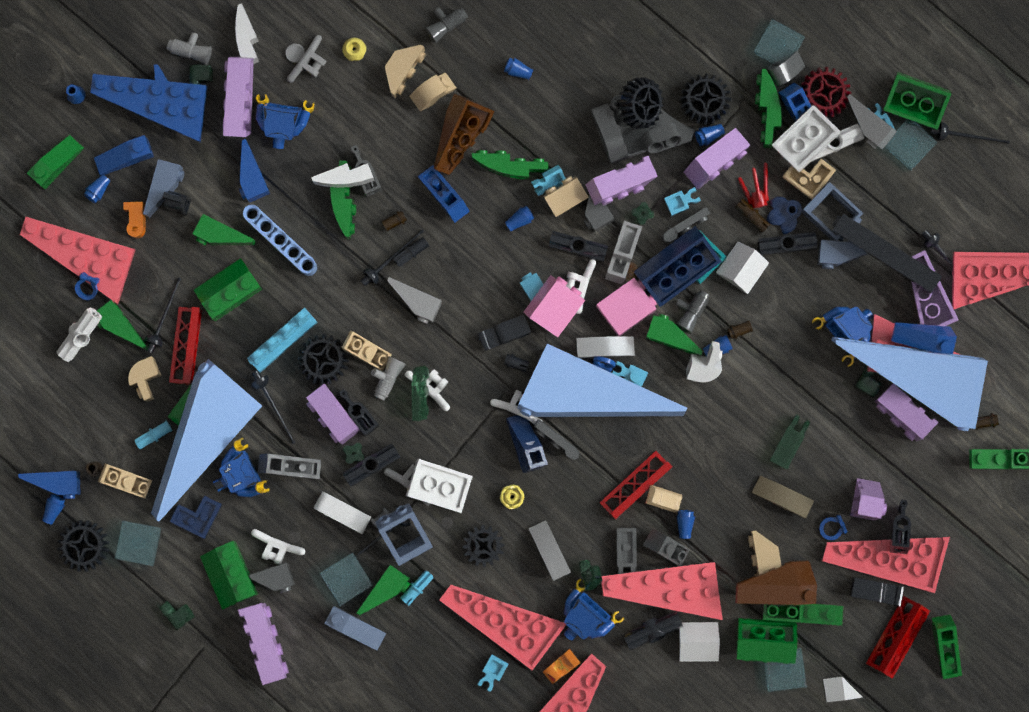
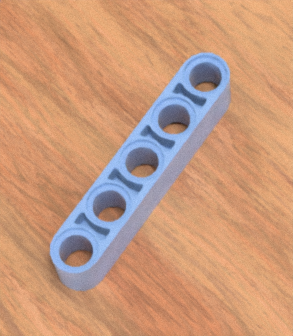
[243,205,317,276]

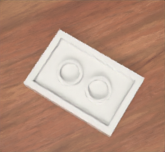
[772,105,841,172]
[406,459,472,513]

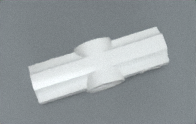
[811,124,864,162]
[57,308,102,362]

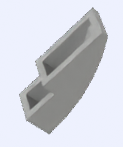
[605,221,642,285]
[576,336,635,359]
[528,520,571,581]

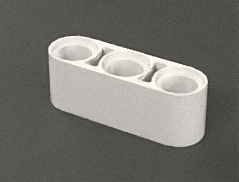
[314,491,371,534]

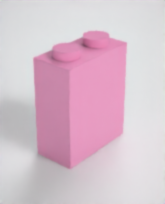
[524,275,585,337]
[596,278,657,337]

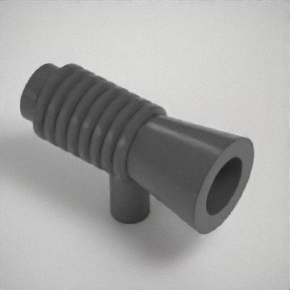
[425,8,468,43]
[676,290,710,334]

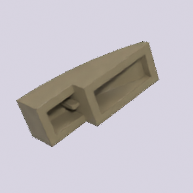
[752,476,814,519]

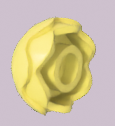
[342,38,366,61]
[500,485,524,509]

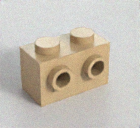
[543,176,589,217]

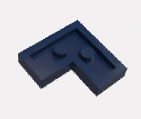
[170,496,222,539]

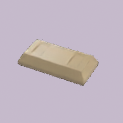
[646,485,682,513]

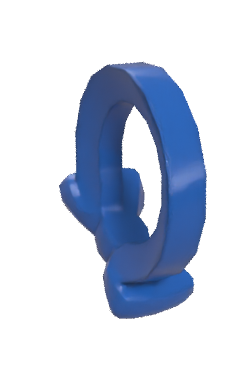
[75,272,100,300]
[593,356,616,373]
[819,514,847,540]

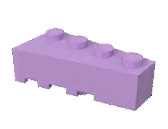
[223,57,254,137]
[911,251,958,326]
[238,603,289,685]

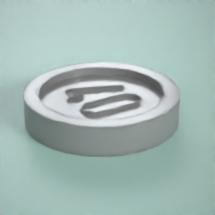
[286,44,305,63]

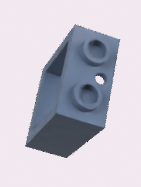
[802,182,863,242]
[375,503,433,566]

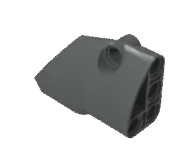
[591,95,695,164]

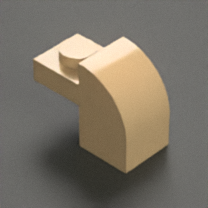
[410,73,456,111]
[128,356,161,402]

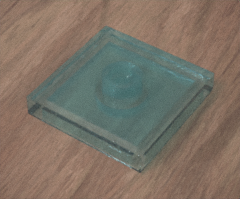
[754,19,805,63]
[885,119,938,171]
[115,521,161,566]
[320,553,373,606]
[764,648,807,692]

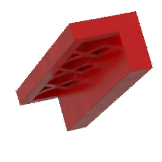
[169,307,202,385]
[600,451,672,520]
[866,596,930,679]

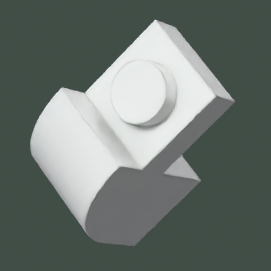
[686,341,722,382]

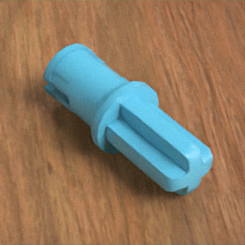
[135,420,173,449]
[400,571,433,606]

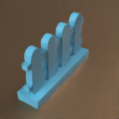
[247,308,318,373]

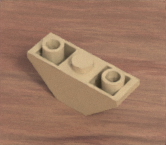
[385,45,426,98]
[342,331,392,371]
[98,464,152,498]
[748,531,781,576]

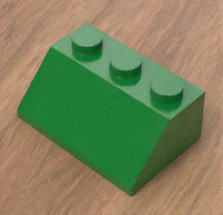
[883,72,951,130]
[194,258,263,321]
[200,541,258,610]
[737,618,797,664]

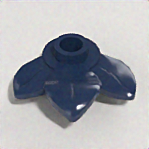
[766,197,802,235]

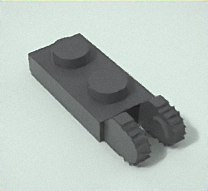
[662,207,710,243]
[534,419,580,460]
[617,528,637,574]

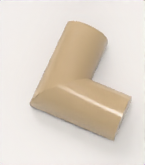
[782,159,836,200]

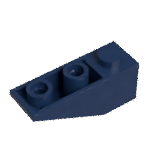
[506,415,548,473]

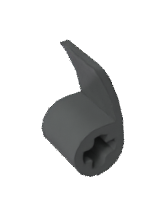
[768,51,805,86]

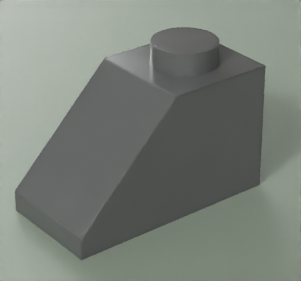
[584,194,614,233]
[249,563,295,593]

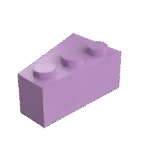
[683,128,750,189]
[586,156,657,206]
[306,384,361,445]
[875,384,939,442]
[850,478,887,520]

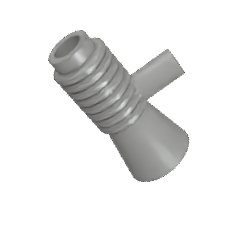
[167,32,212,65]
[371,356,406,400]

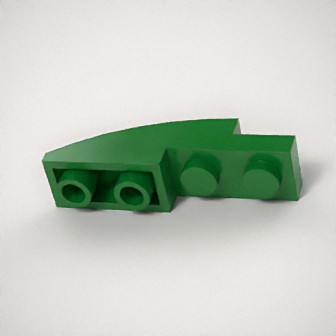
[755,69,781,148]
[472,150,548,180]
[330,160,356,240]
[969,449,1029,470]
[763,604,844,626]

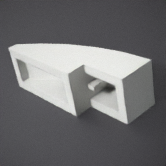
[235,3,259,64]
[311,163,375,187]

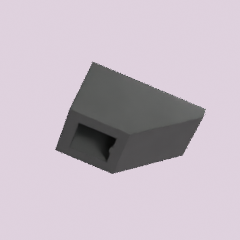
[643,529,690,566]

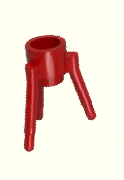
[738,163,769,209]

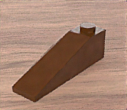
[434,93,494,175]
[735,560,817,605]

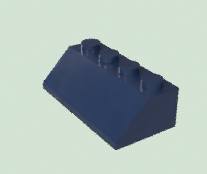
[634,226,722,307]

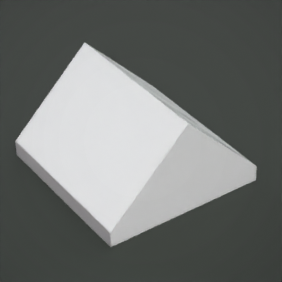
[716,242,769,294]
[679,622,720,662]

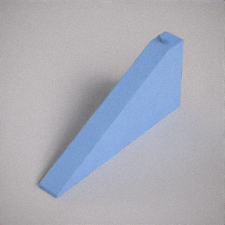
[832,337,988,431]
[517,344,687,417]
[151,359,262,522]

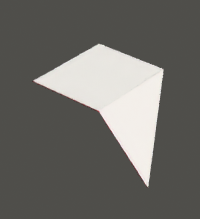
[823,677,862,702]

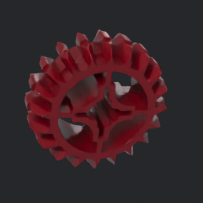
[801,67,851,118]

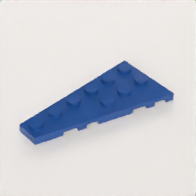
[91,74,207,142]

